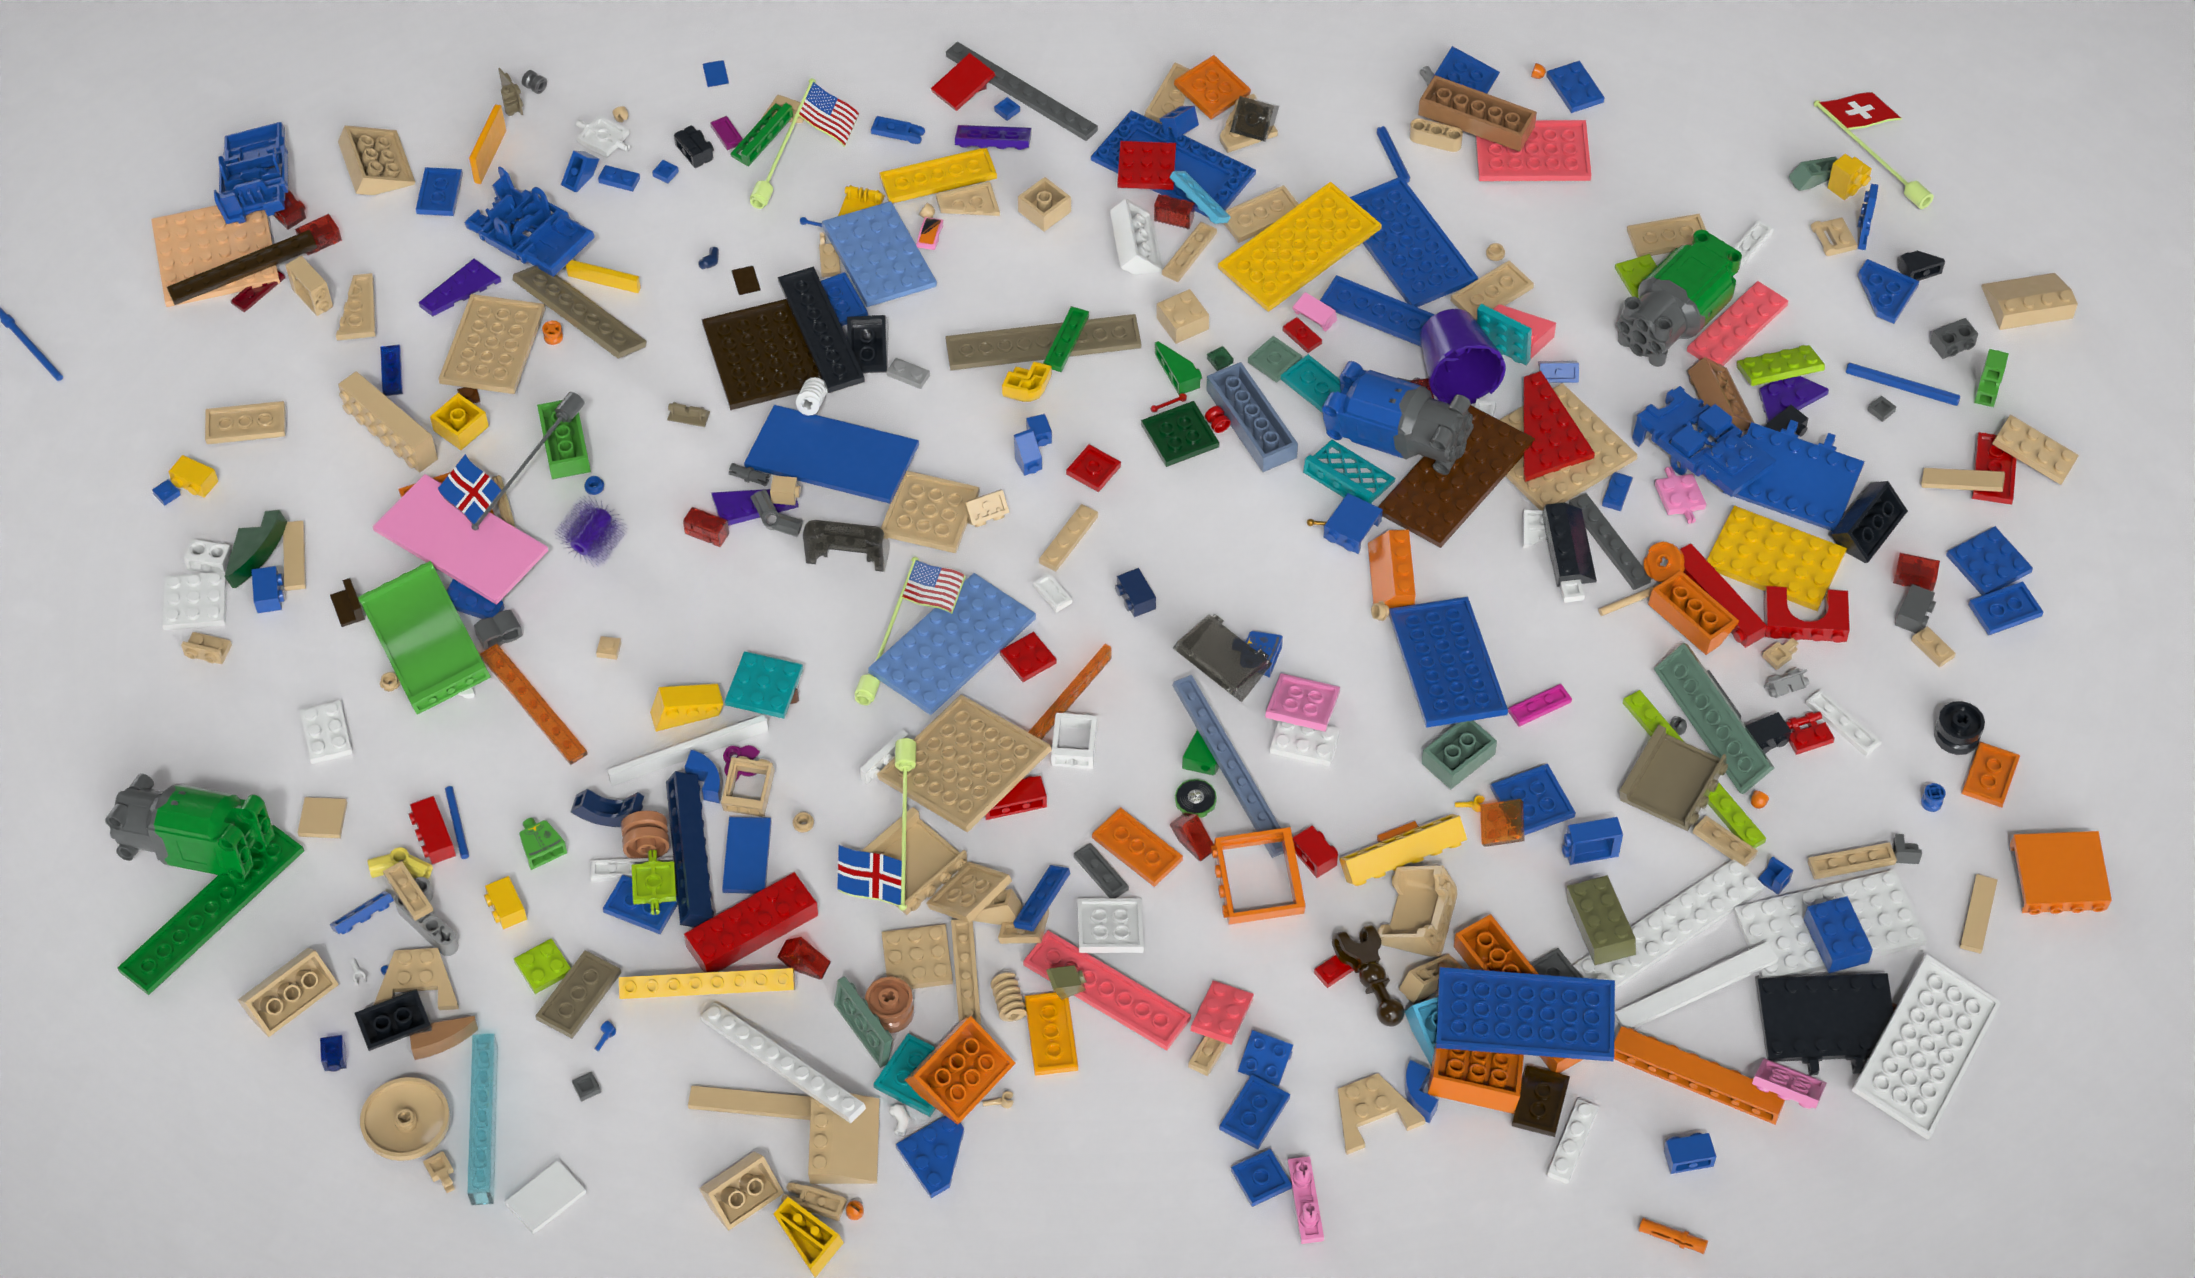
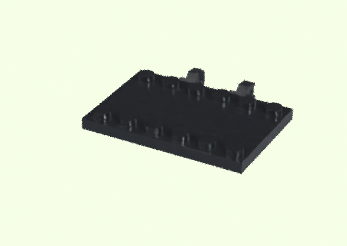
[1756,973,1894,1076]

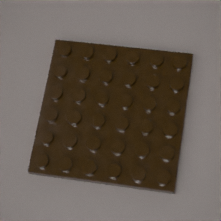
[701,299,822,410]

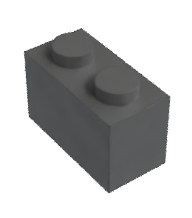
[1895,584,1936,633]

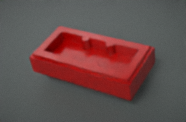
[1282,317,1322,353]

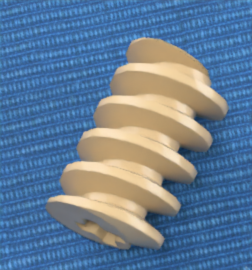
[990,973,1027,1022]

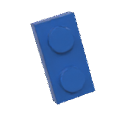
[598,165,640,192]
[1602,472,1633,511]

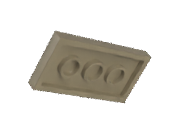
[536,950,621,1039]

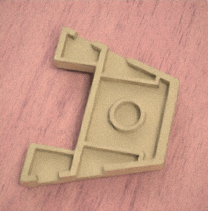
[373,948,459,1010]
[1338,1073,1426,1155]

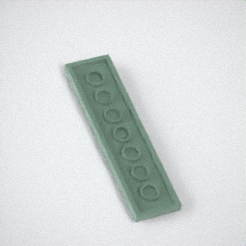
[1654,643,1775,794]

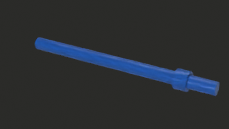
[0,307,63,381]

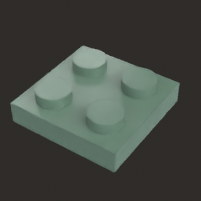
[1248,336,1302,383]

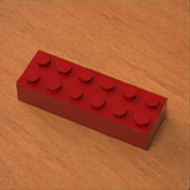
[684,872,818,973]

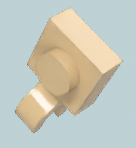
[1762,638,1799,670]
[423,1151,455,1193]

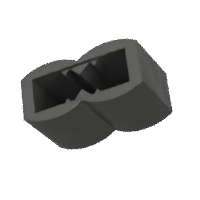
[474,610,522,651]

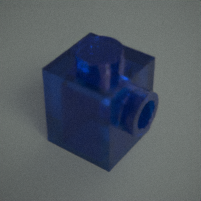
[320,1035,347,1072]

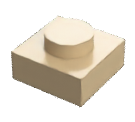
[596,636,621,660]

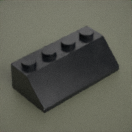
[1830,481,1908,563]
[1542,502,1597,587]

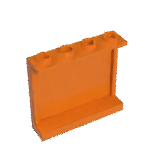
[2010,831,2112,915]

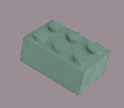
[1422,720,1497,790]

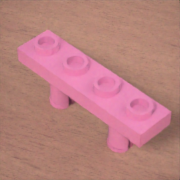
[1288,1156,1324,1244]

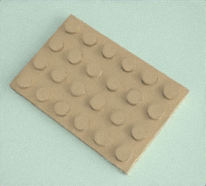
[438,294,545,394]

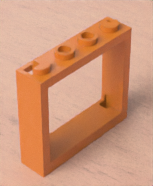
[1211,827,1306,925]

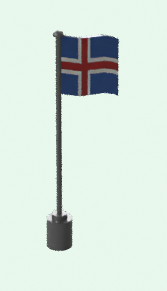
[438,392,585,530]

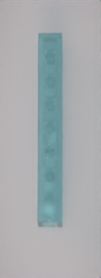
[467,1033,498,1205]

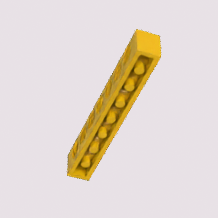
[619,968,795,999]

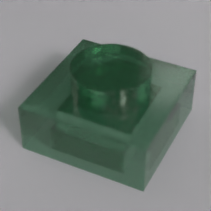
[1207,346,1234,371]

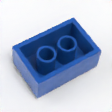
[1804,896,1873,973]

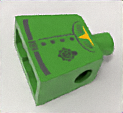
[519,818,567,870]

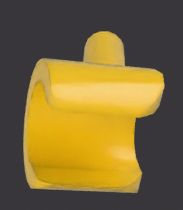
[1455,796,1485,812]

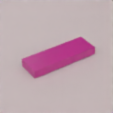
[1508,684,1572,727]

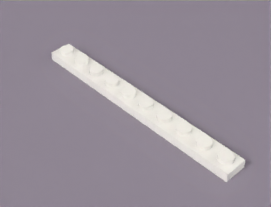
[700,1002,866,1124]

